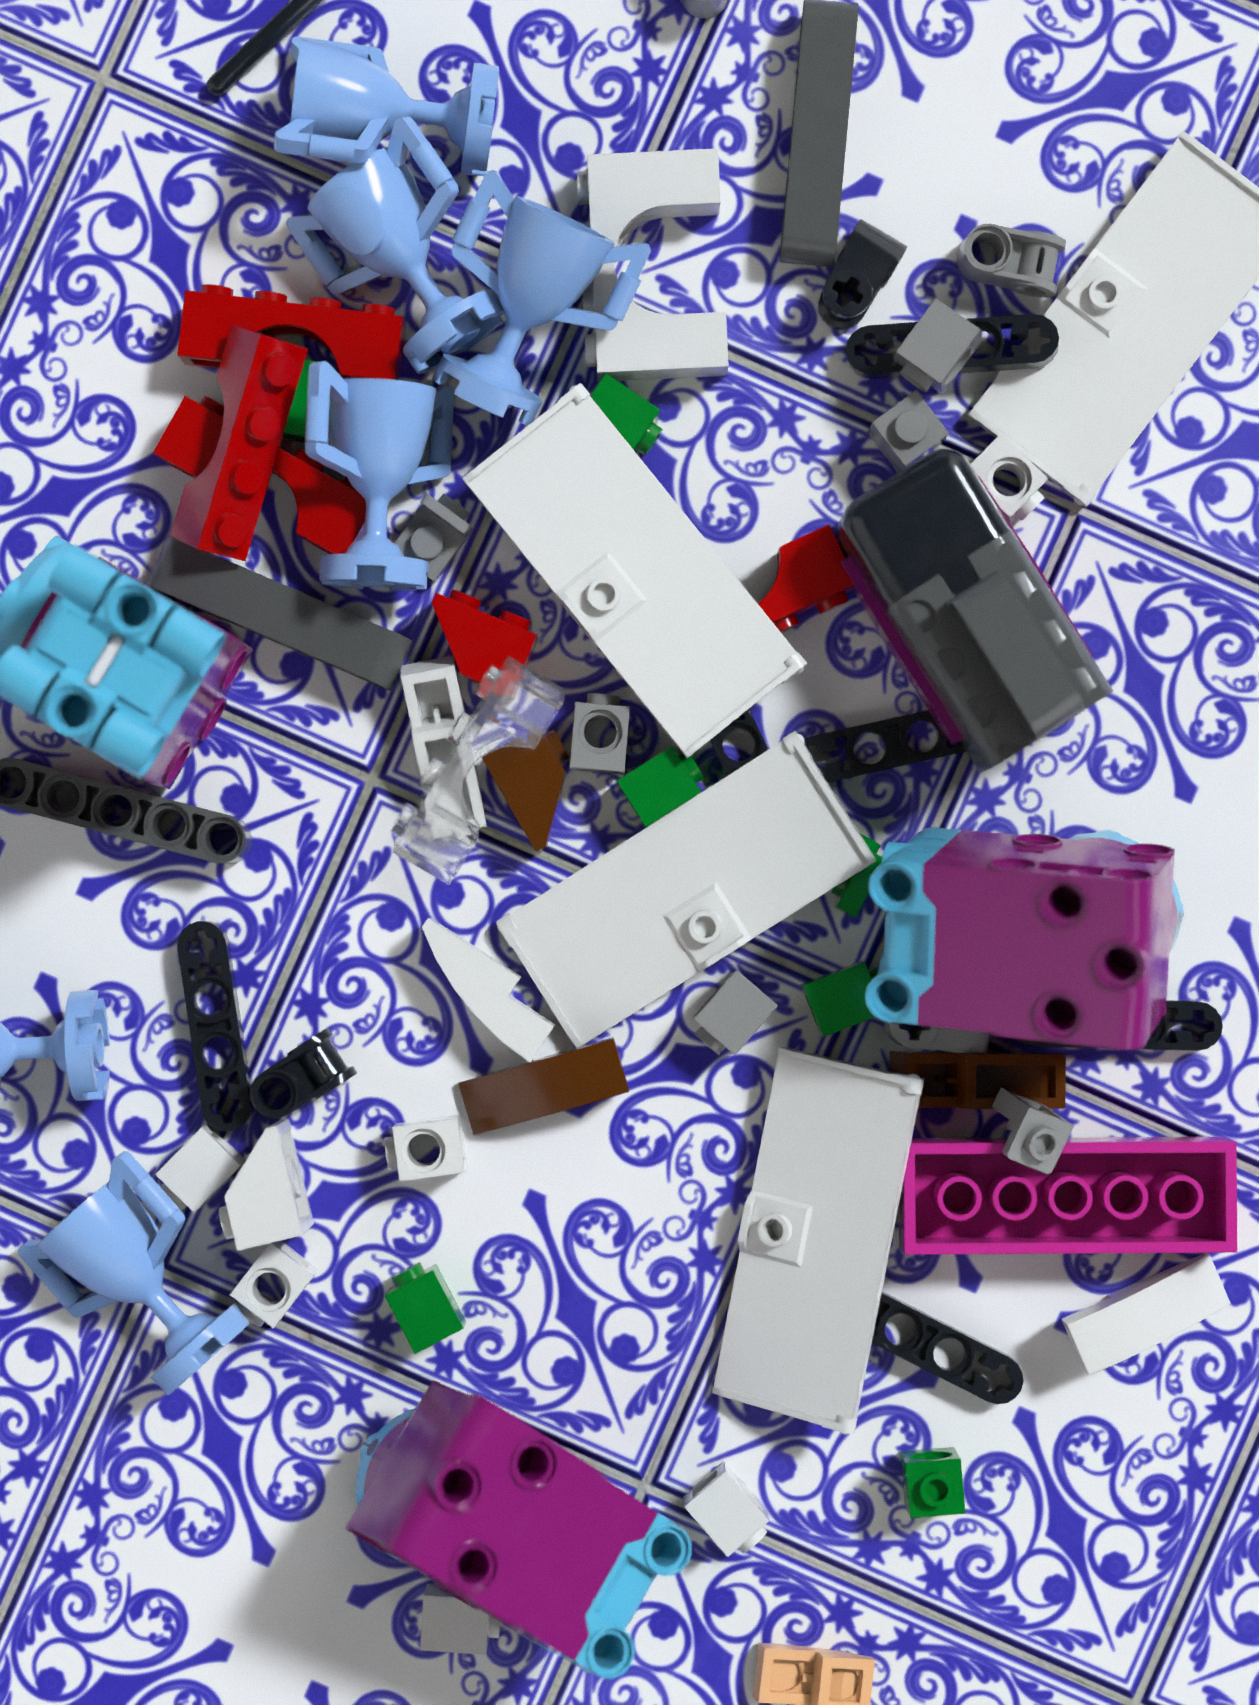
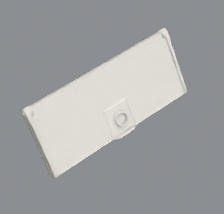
[967,131,1259,507]
[463,383,807,758]
[496,731,877,1048]
[712,1047,924,1435]

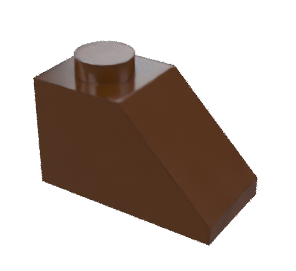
[481,724,570,853]

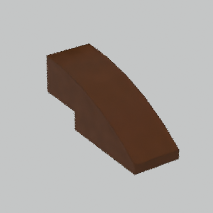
[458,1037,629,1135]
[889,1051,1066,1109]

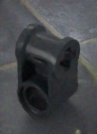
[818,219,908,330]
[250,1027,358,1118]

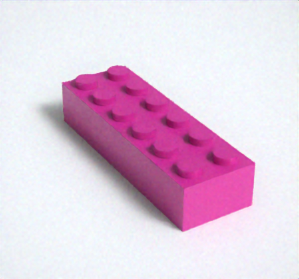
[899,1137,1238,1255]

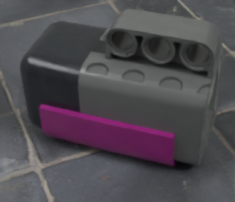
[836,449,1114,773]

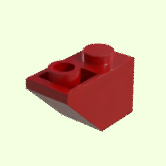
[432,589,539,699]

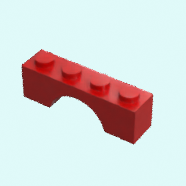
[177,284,407,380]
[170,325,308,561]
[153,395,366,554]
[758,524,854,633]

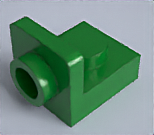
[831,834,883,918]

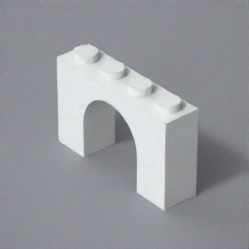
[577,148,729,382]

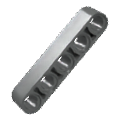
[779,0,858,267]
[147,536,412,691]
[0,758,252,864]

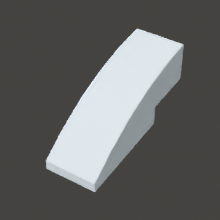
[400,656,487,837]
[422,918,555,1063]
[1061,1253,1231,1376]

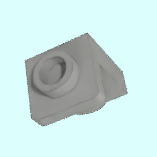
[394,493,473,583]
[992,1087,1074,1174]

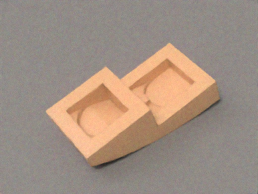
[752,1643,875,1705]

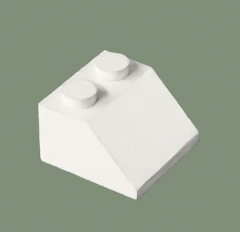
[219,1119,314,1251]

